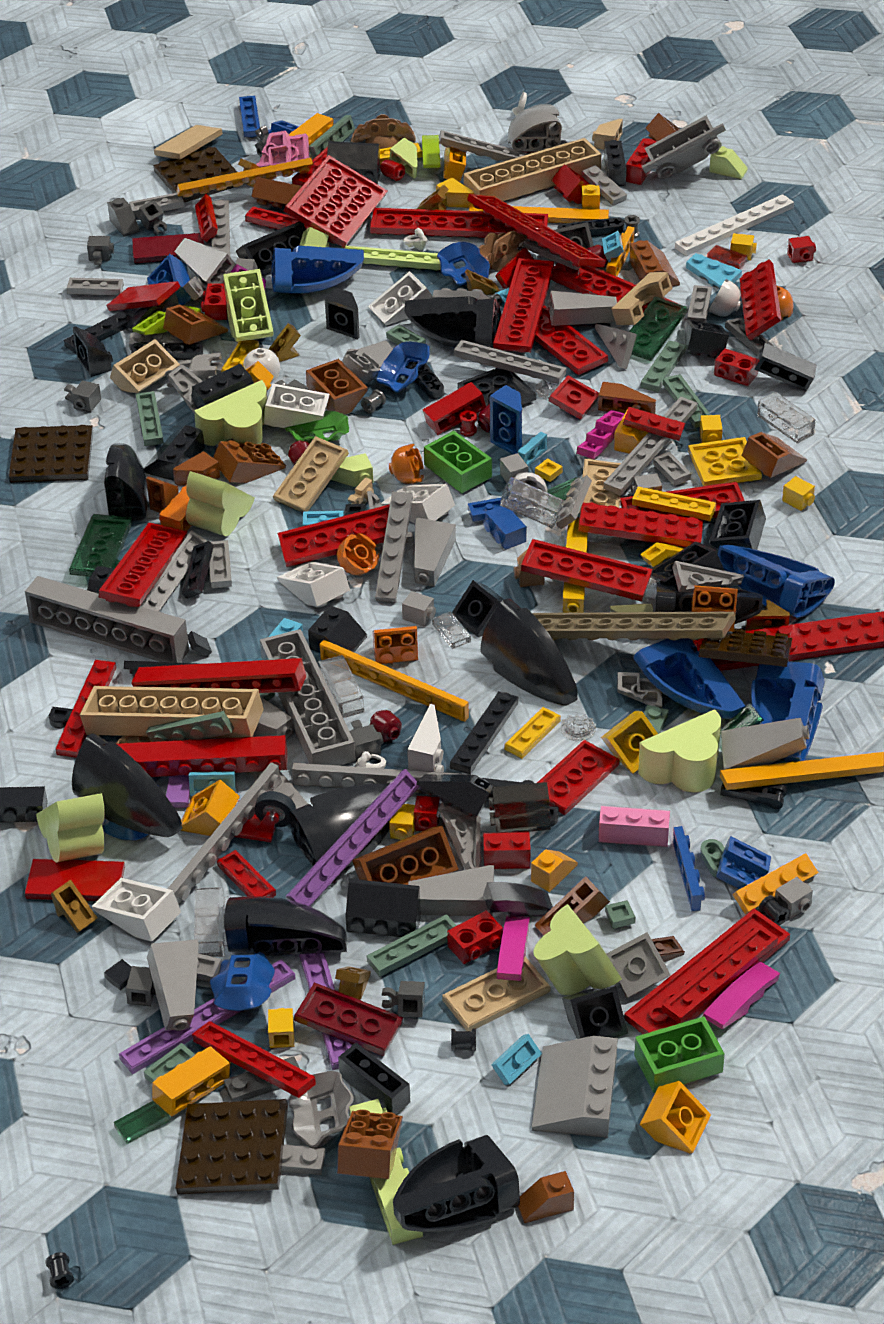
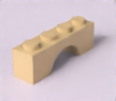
[611,272,673,325]

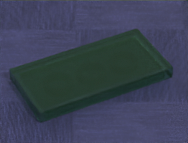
[629,296,688,361]
[69,517,131,577]

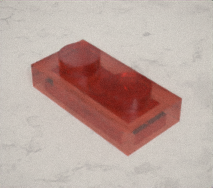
[707,245,748,269]

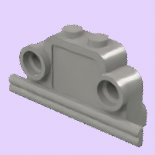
[642,115,726,179]

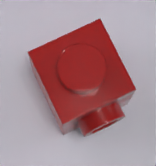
[787,236,816,263]
[414,796,440,831]

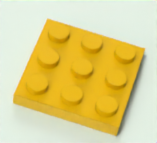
[688,437,762,486]

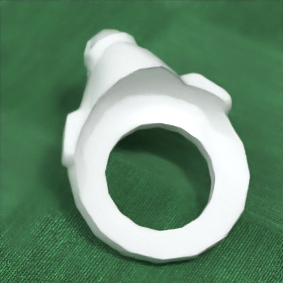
[512,92,527,116]
[403,228,428,251]
[356,751,386,769]

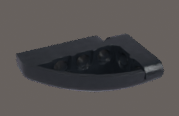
[404,296,502,348]
[655,583,763,624]
[290,784,390,870]

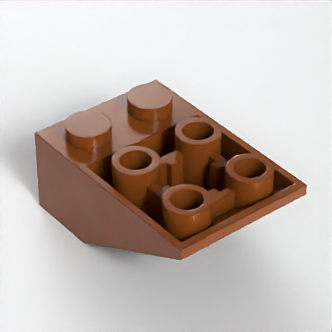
[163,304,229,344]
[741,432,807,478]
[213,440,286,483]
[337,1109,403,1179]

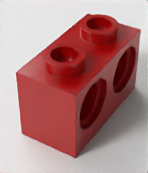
[201,283,228,320]
[714,348,758,386]
[447,910,503,964]

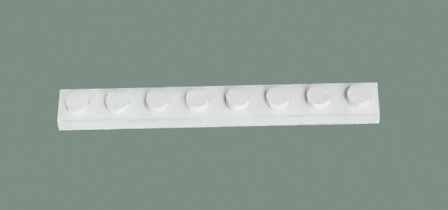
[675,195,794,256]

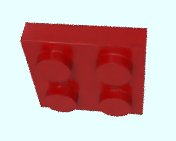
[548,375,599,420]

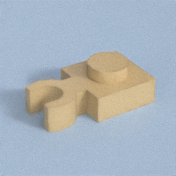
[348,477,374,504]

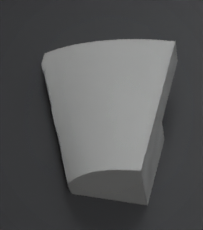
[617,672,662,708]

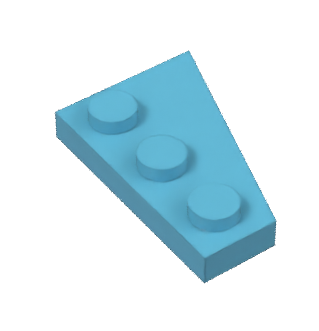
[686,253,742,290]

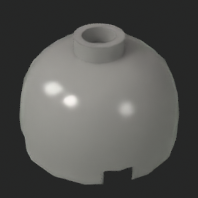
[342,349,380,384]

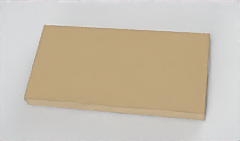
[154,125,223,160]
[272,436,349,512]
[579,459,621,514]
[442,956,550,1031]

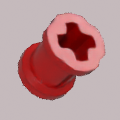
[460,411,477,437]

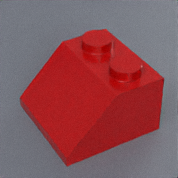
[551,164,601,204]
[483,831,531,869]

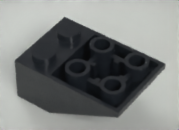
[416,774,495,817]

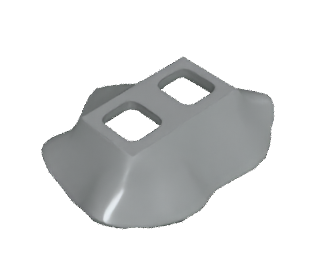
[289,1071,354,1147]

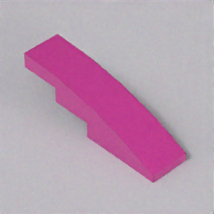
[576,410,624,459]
[497,915,530,981]
[702,962,780,1029]

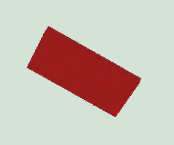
[106,281,181,311]
[533,739,620,815]
[25,859,125,901]

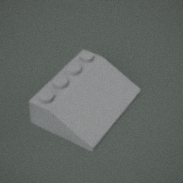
[532,1036,618,1138]

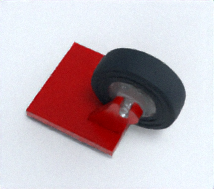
[234,791,296,842]

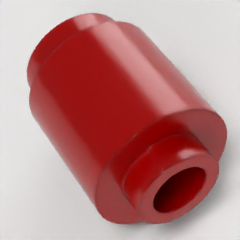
[380,159,405,181]

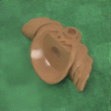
[351,114,416,149]
[478,231,527,271]

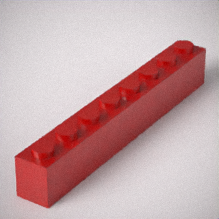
[131,658,306,693]
[117,735,288,777]

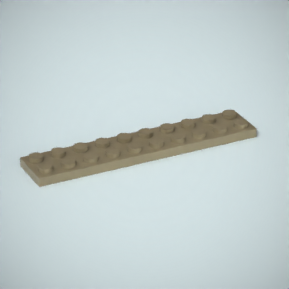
[532,612,736,640]

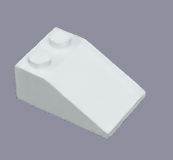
[368,271,433,326]
[264,384,329,428]
[381,484,455,524]
[277,561,350,608]
[408,704,444,772]
[92,878,181,941]

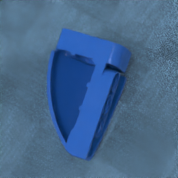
[271,246,364,293]
[718,545,835,618]
[634,638,745,719]
[751,662,825,763]

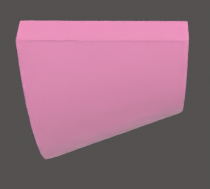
[256,131,309,167]

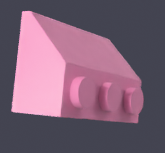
[599,806,670,847]

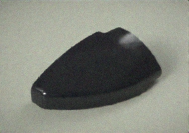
[104,443,149,521]
[480,598,578,705]
[72,733,183,837]
[224,896,347,956]
[393,1135,520,1232]

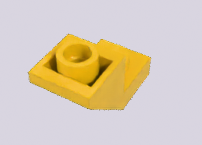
[641,543,684,567]

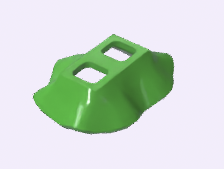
[285,411,349,444]

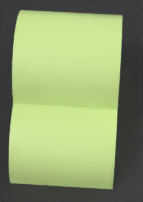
[223,269,274,342]
[194,380,267,446]
[186,471,255,536]
[638,709,721,792]
[36,793,104,862]
[534,904,622,995]

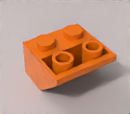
[691,585,738,632]
[372,626,418,664]

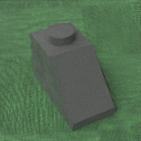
[107,198,140,237]

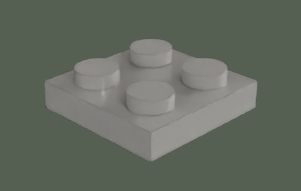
[606,932,671,999]

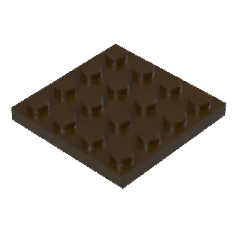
[153,147,244,203]
[9,425,93,483]
[699,629,793,667]
[175,1099,288,1195]

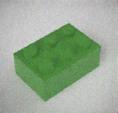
[424,431,492,493]
[634,1016,725,1093]

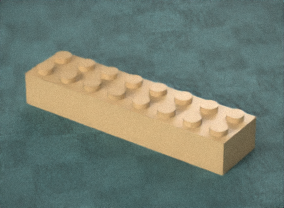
[463,138,602,201]
[80,686,264,738]

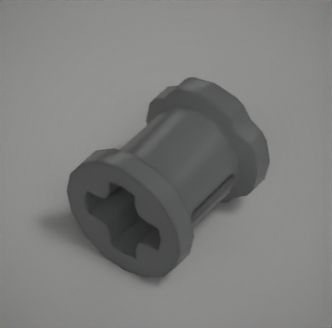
[624,215,640,238]
[361,389,386,413]

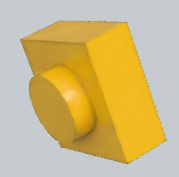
[535,458,563,482]

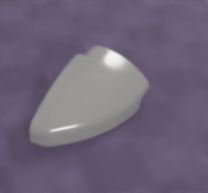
[507,104,562,152]

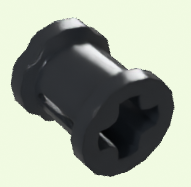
[758,895,790,926]
[451,1028,476,1051]
[45,1252,74,1289]

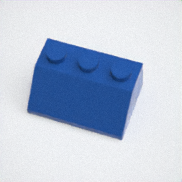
[147,254,192,306]
[490,385,522,455]

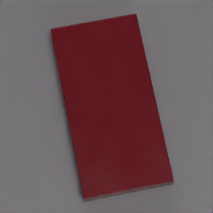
[132,233,204,264]
[294,982,404,1056]

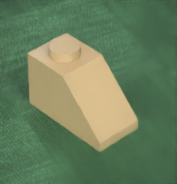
[592,119,623,150]

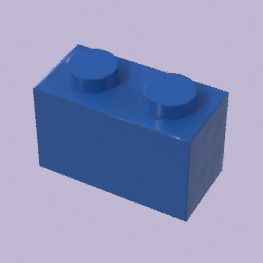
[483,504,527,550]

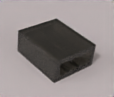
[488,782,551,832]

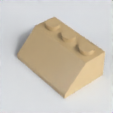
[110,339,180,393]

